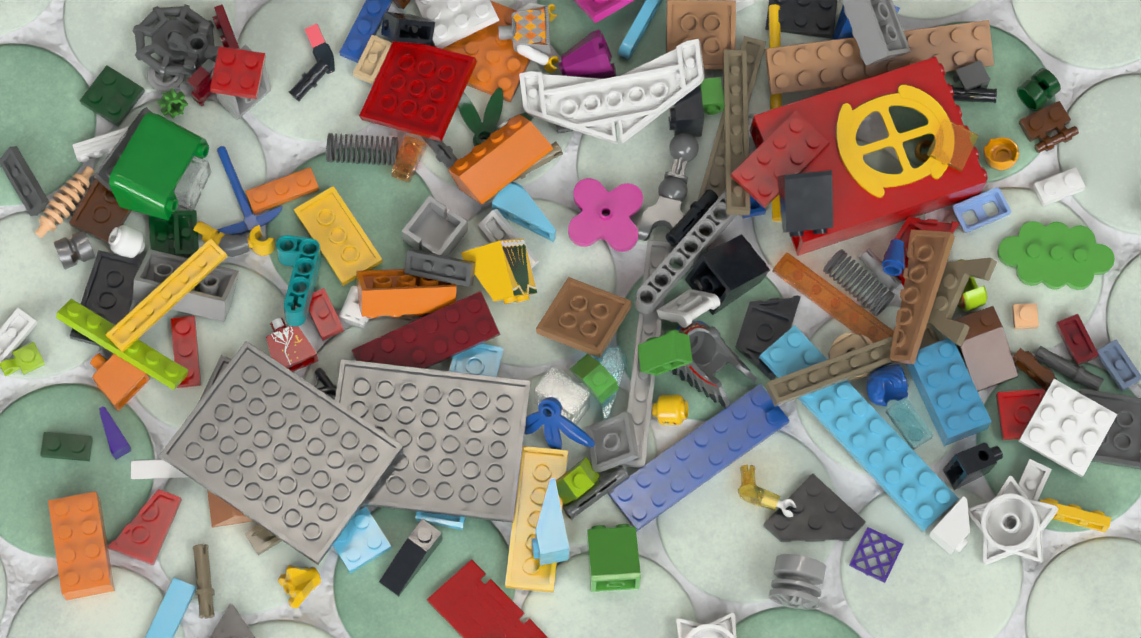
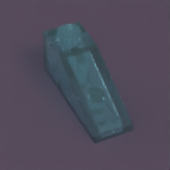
[592,347,628,421]

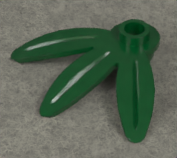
[458,88,534,146]

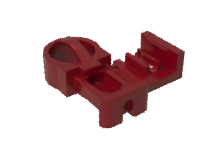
[187,66,214,106]

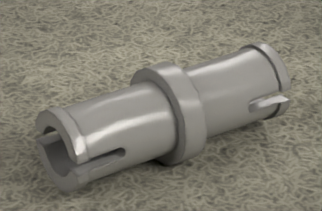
[859,248,902,292]

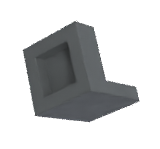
[953,60,991,91]

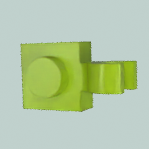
[0,342,45,377]

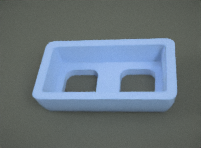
[953,187,1011,233]

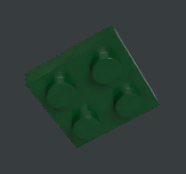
[80,65,145,127]

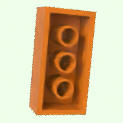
[48,491,115,600]

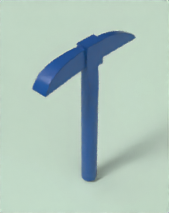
[217,146,283,235]

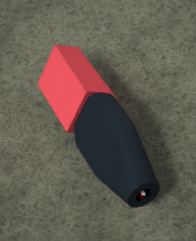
[304,24,335,74]

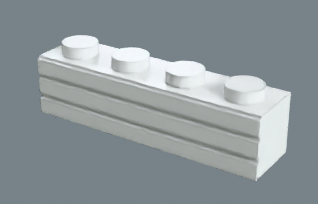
[73,127,128,162]

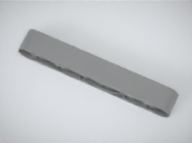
[635,192,737,314]

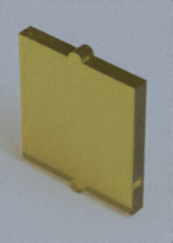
[927,119,979,171]

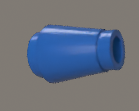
[882,239,905,276]

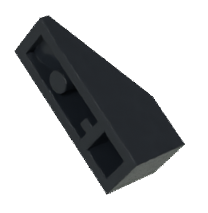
[379,519,443,597]

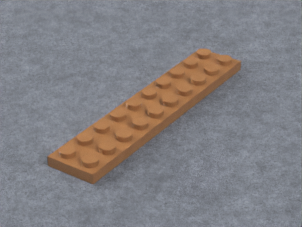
[765,20,994,95]

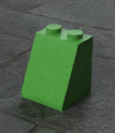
[587,524,641,592]

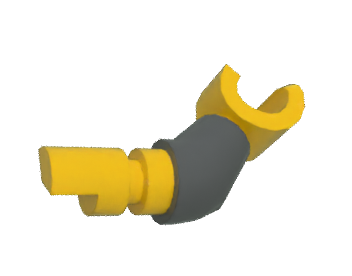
[193,221,276,257]

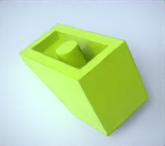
[556,457,600,504]

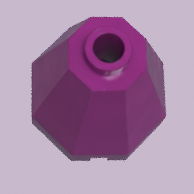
[559,29,616,79]

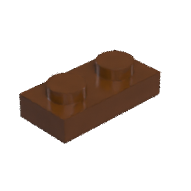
[1013,348,1057,391]

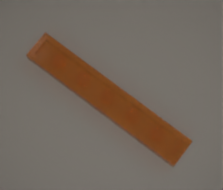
[772,252,894,343]

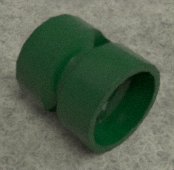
[1017,68,1061,111]

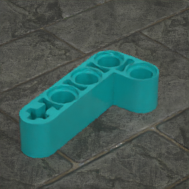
[276,235,321,327]

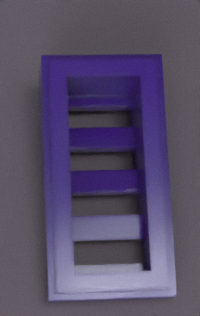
[99,406,131,460]

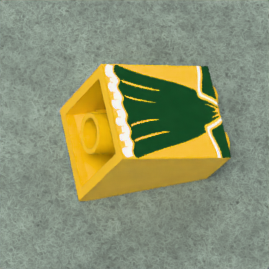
[461,239,537,304]

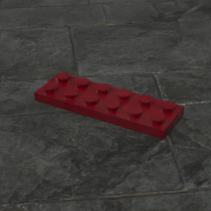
[352,291,501,369]

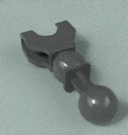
[638,133,699,248]

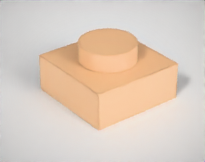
[1012,303,1039,329]

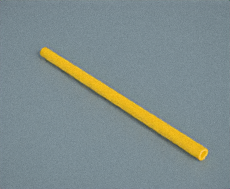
[769,4,782,221]

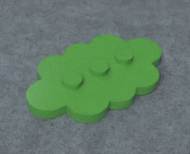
[997,221,1115,290]

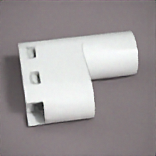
[338,286,369,329]

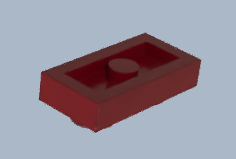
[1055,314,1099,365]

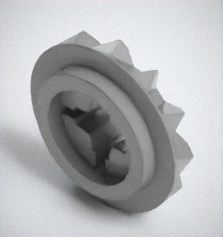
[147,58,184,93]

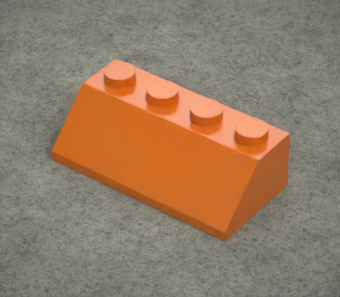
[448,114,553,205]
[356,269,456,318]

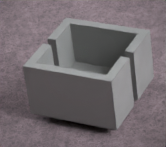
[402,195,468,256]

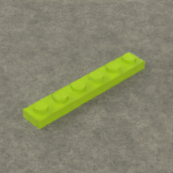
[56,299,188,390]

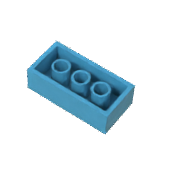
[906,338,992,446]

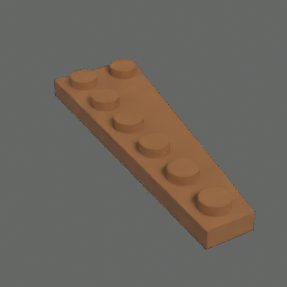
[889,230,955,365]

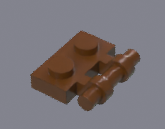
[1019,101,1079,153]

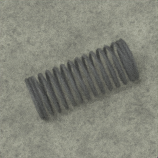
[326,133,398,166]
[823,249,895,316]

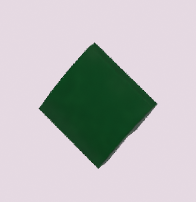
[148,210,199,258]

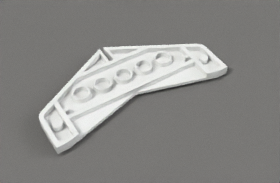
[519,39,705,144]

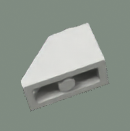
[929,496,970,555]

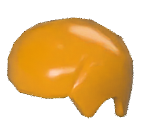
[983,137,1019,171]

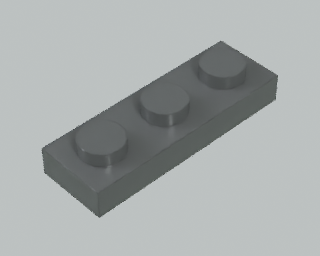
[0,146,49,216]
[405,249,475,287]

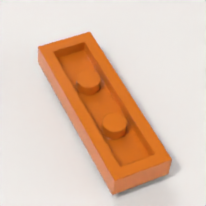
[245,167,319,214]

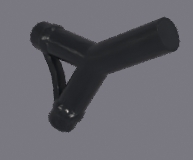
[314,368,337,395]

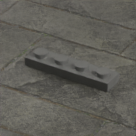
[93,107,151,191]

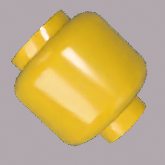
[652,394,689,425]

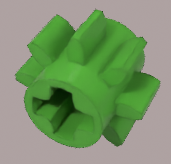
[157,88,188,119]

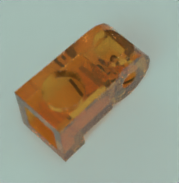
[391,135,427,183]

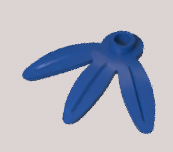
[525,397,595,450]

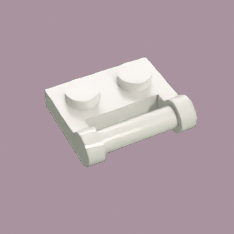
[657,289,720,328]

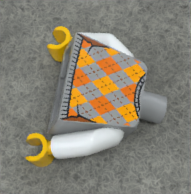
[499,2,559,73]

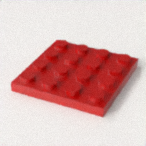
[359,41,477,142]

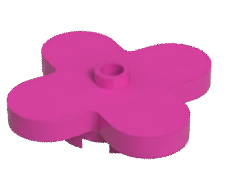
[568,178,643,252]

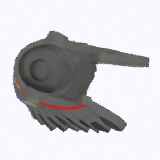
[672,321,758,409]

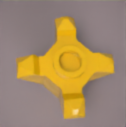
[278,565,321,608]

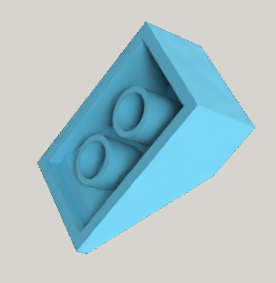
[532,478,569,566]

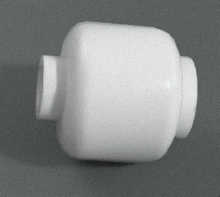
[108,225,145,258]

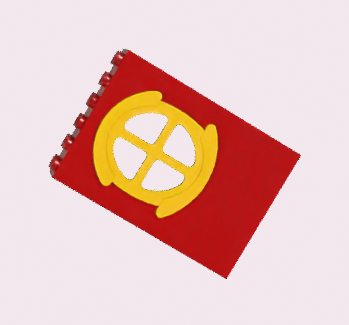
[749,57,988,256]

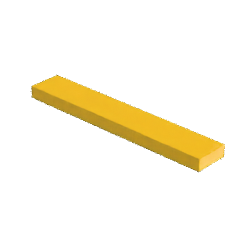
[105,238,228,353]

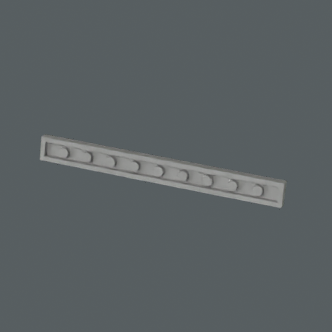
[621,240,671,468]

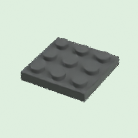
[1079,388,1141,470]

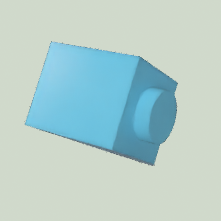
[492,182,556,242]

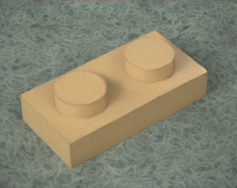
[353,35,392,84]

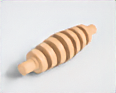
[35,166,95,238]

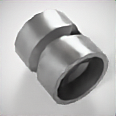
[53,230,96,270]

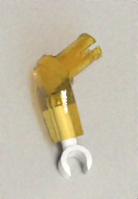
[738,465,796,517]

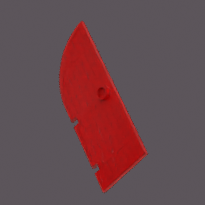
[427,560,548,638]

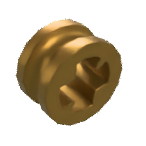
[914,140,935,162]

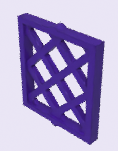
[849,527,904,583]

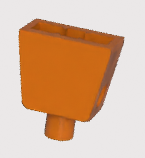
[90,353,150,411]

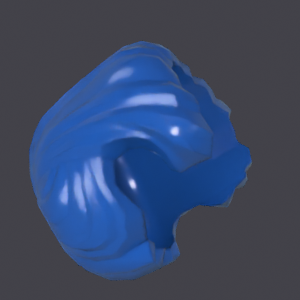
[866,364,909,406]

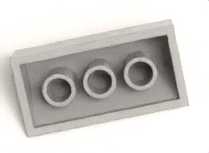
[842,0,911,65]
[133,249,239,322]

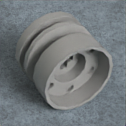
[769,554,826,610]

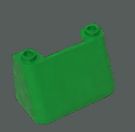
[109,112,209,220]

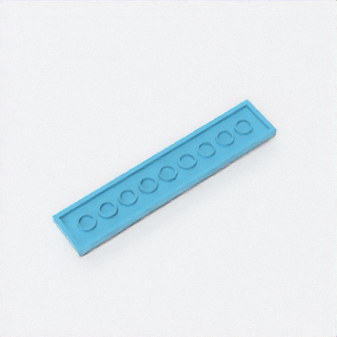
[759,325,959,531]

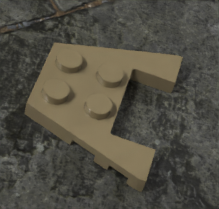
[928,258,997,347]

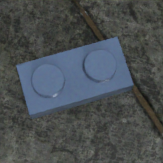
[1097,339,1141,392]

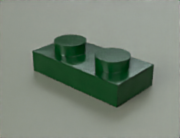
[40,432,93,461]

